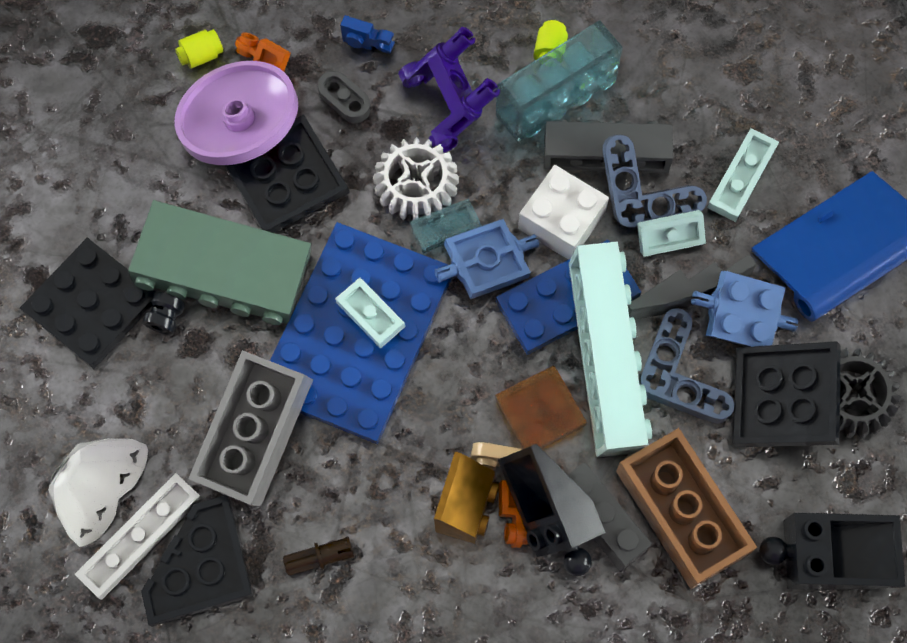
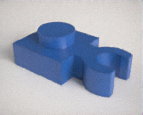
[340,15,395,53]

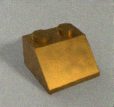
[434,452,499,544]

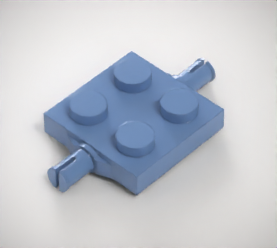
[435,219,539,299]
[691,271,798,347]

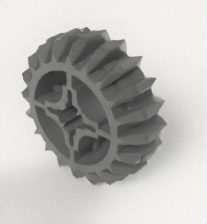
[839,348,901,439]

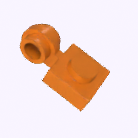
[235,32,291,72]
[498,480,528,548]

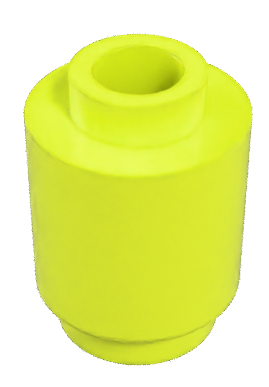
[533,20,568,68]
[175,29,224,69]

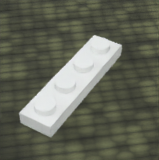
[75,473,202,600]

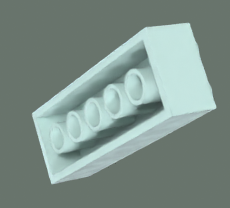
[569,242,652,458]

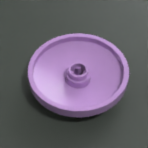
[174,61,298,165]

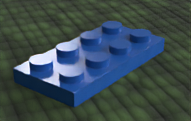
[496,240,641,355]

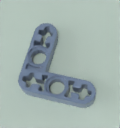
[603,135,707,227]
[639,308,735,424]

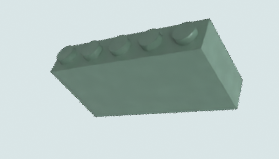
[128,200,311,325]

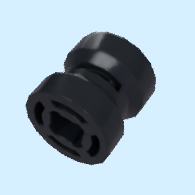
[142,292,185,336]

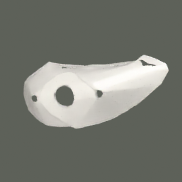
[48,438,148,547]

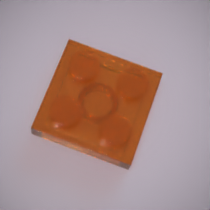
[495,365,587,449]

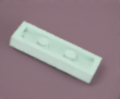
[707,128,779,222]

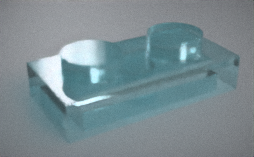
[410,198,482,254]

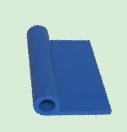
[752,171,907,322]

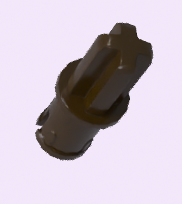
[283,536,354,575]

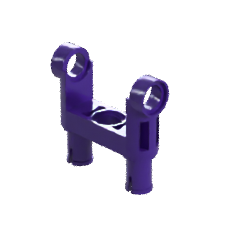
[398,27,500,153]

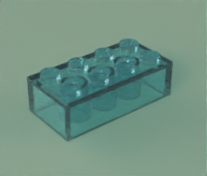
[496,20,623,142]

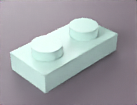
[637,210,706,257]
[335,278,405,349]

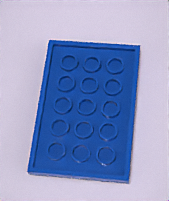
[270,222,452,445]

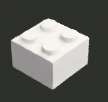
[518,165,609,260]

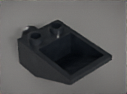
[498,444,606,576]
[759,512,906,590]

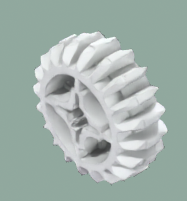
[373,137,459,222]

